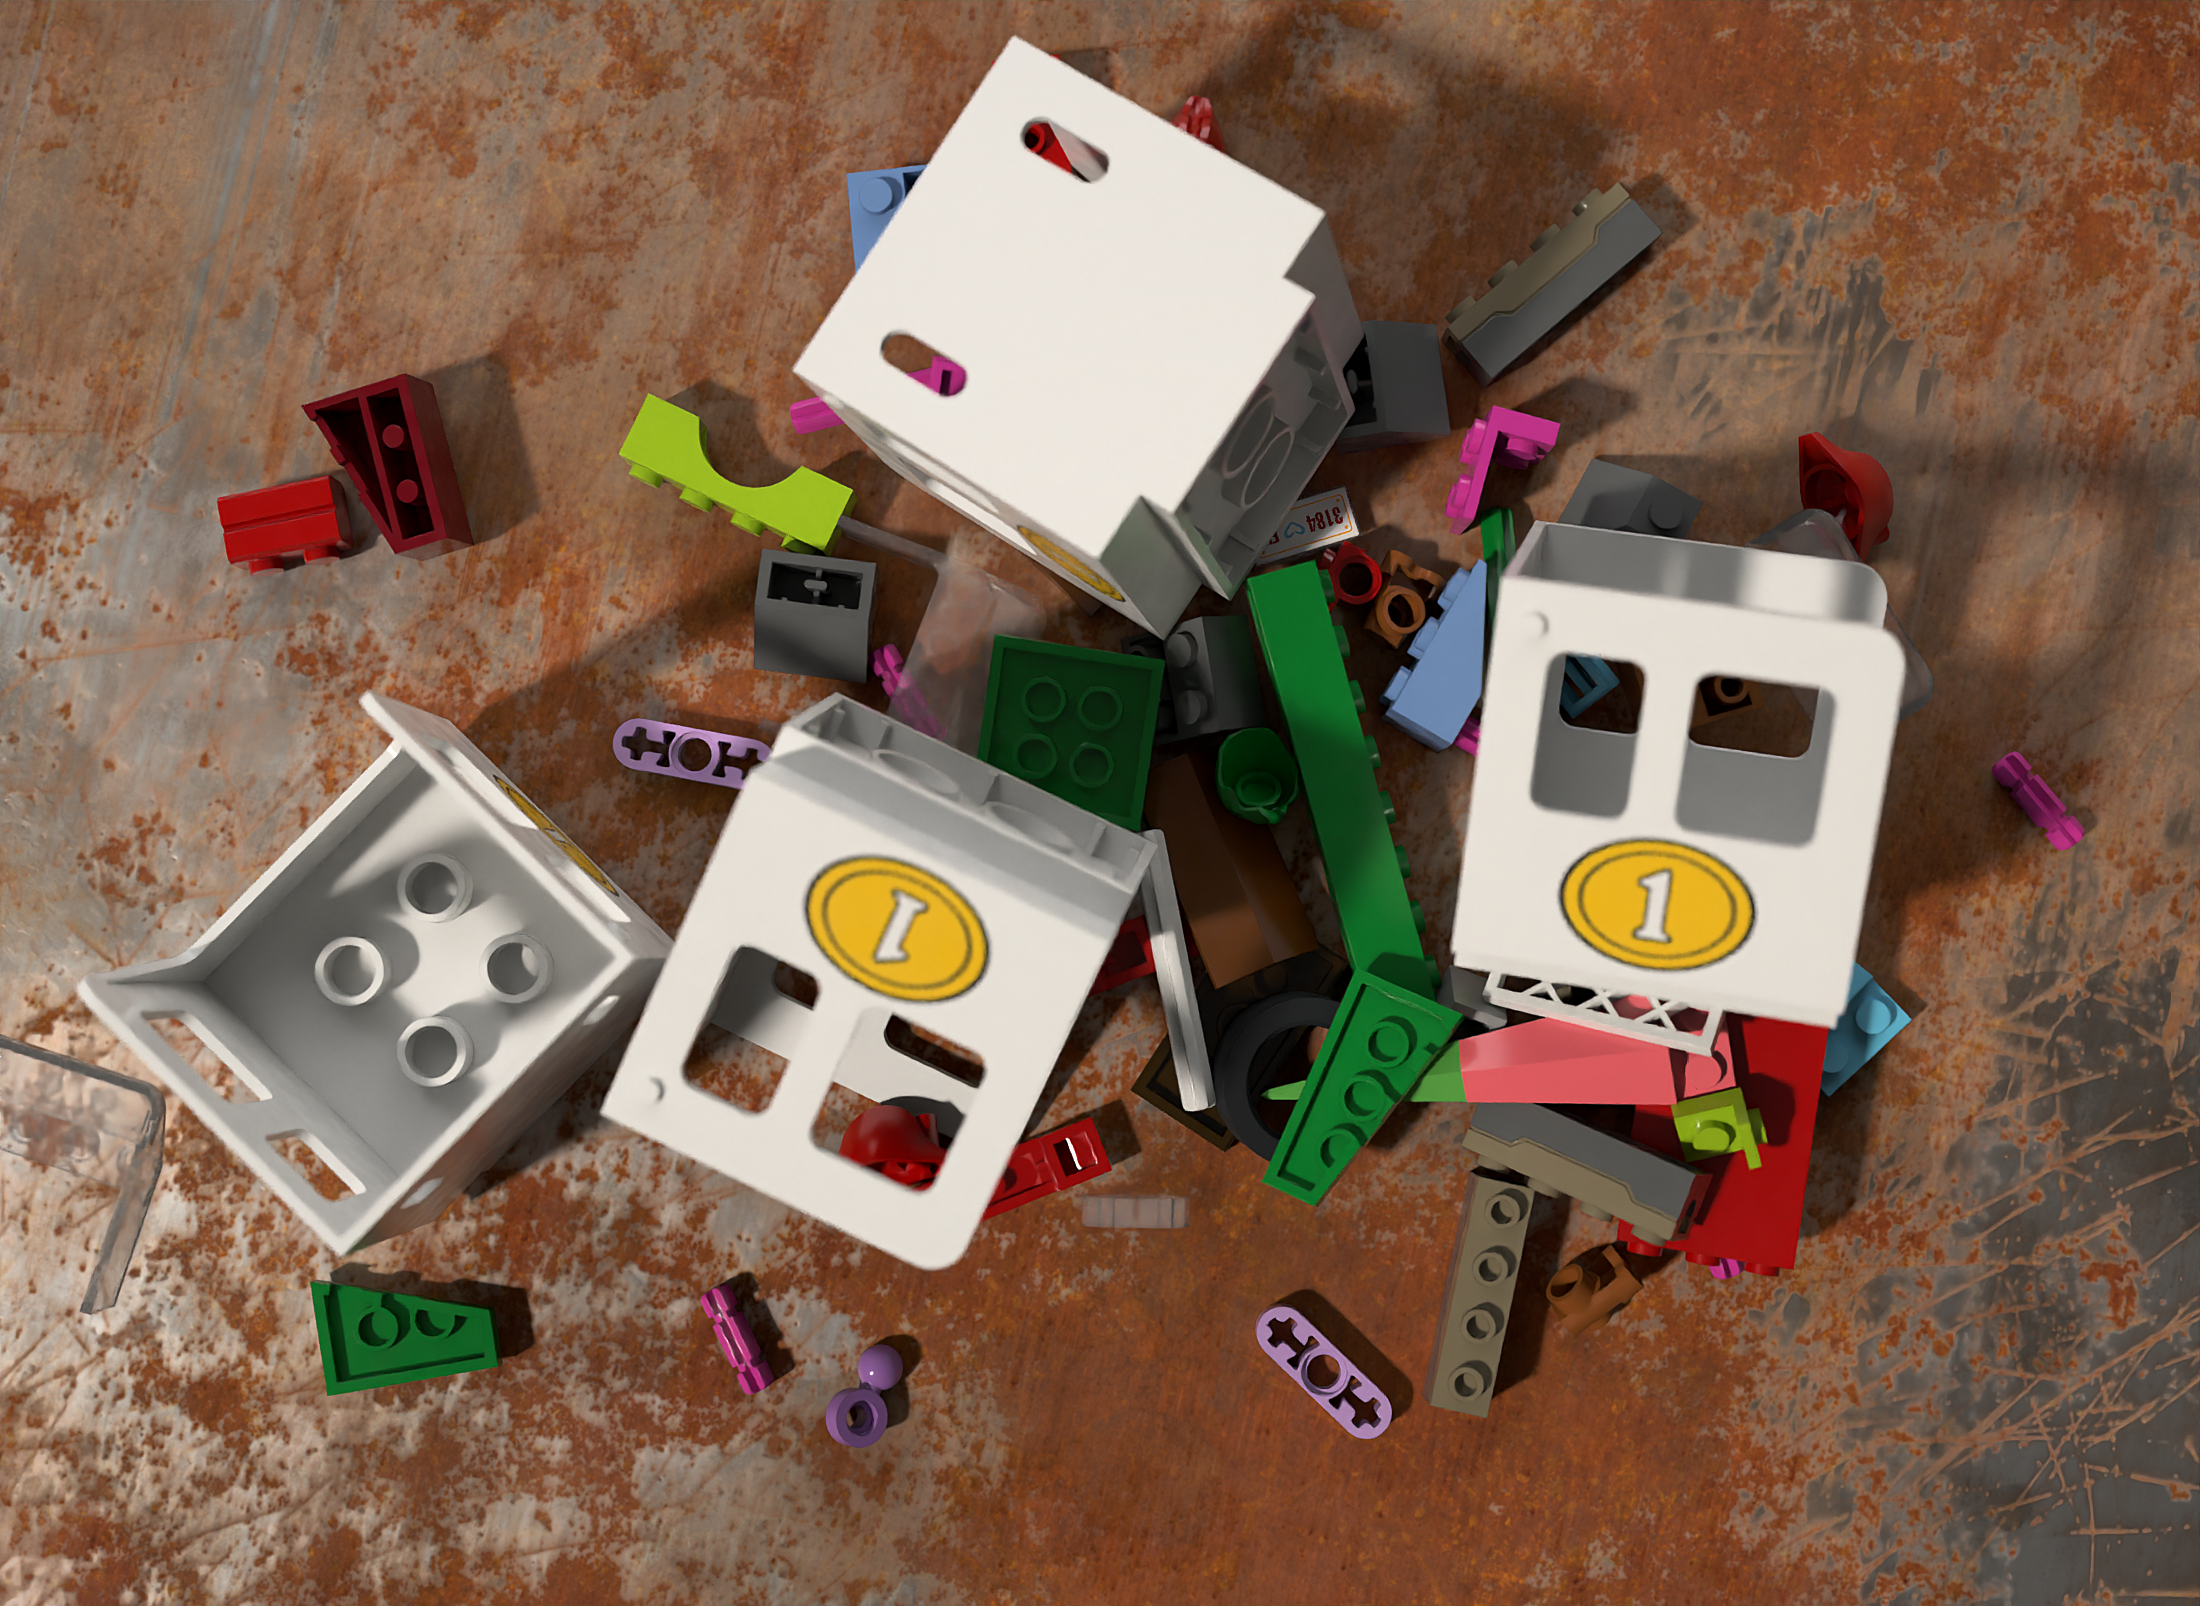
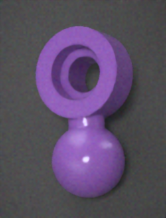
[826,1344,903,1448]

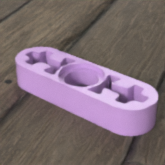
[613,718,772,790]
[1255,1303,1392,1439]

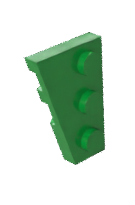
[310,1279,503,1396]

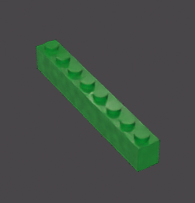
[1243,560,1441,1003]

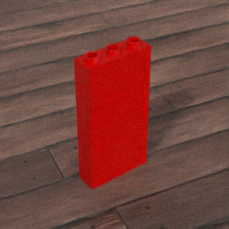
[1616,1010,1829,1277]

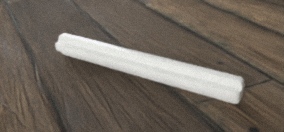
[1136,829,1216,1111]

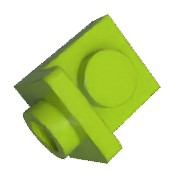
[1671,1087,1768,1169]

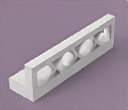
[1482,972,1727,1057]

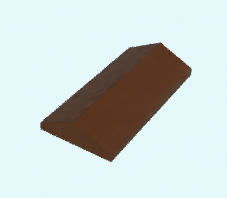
[1142,743,1321,990]

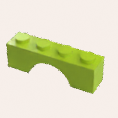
[619,393,858,557]

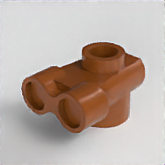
[1361,550,1446,650]
[1546,1244,1645,1337]

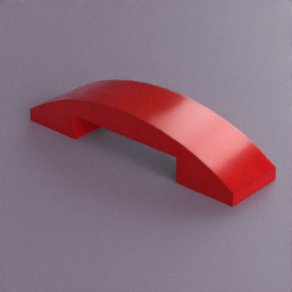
[910,1117,1112,1223]

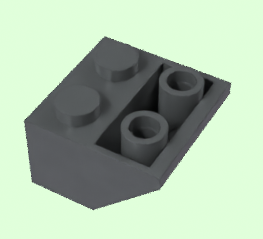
[1333,320,1452,455]
[754,549,882,684]
[1120,615,1266,748]

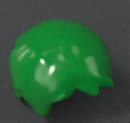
[1215,727,1301,825]

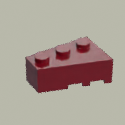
[301,373,474,561]

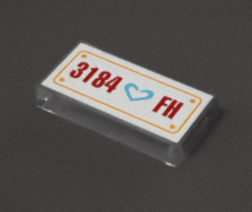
[1253,484,1363,572]

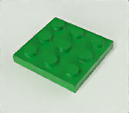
[976,634,1166,831]

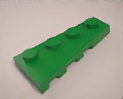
[1261,968,1466,1207]

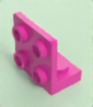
[1444,405,1560,535]

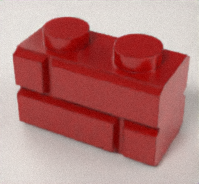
[217,475,355,577]

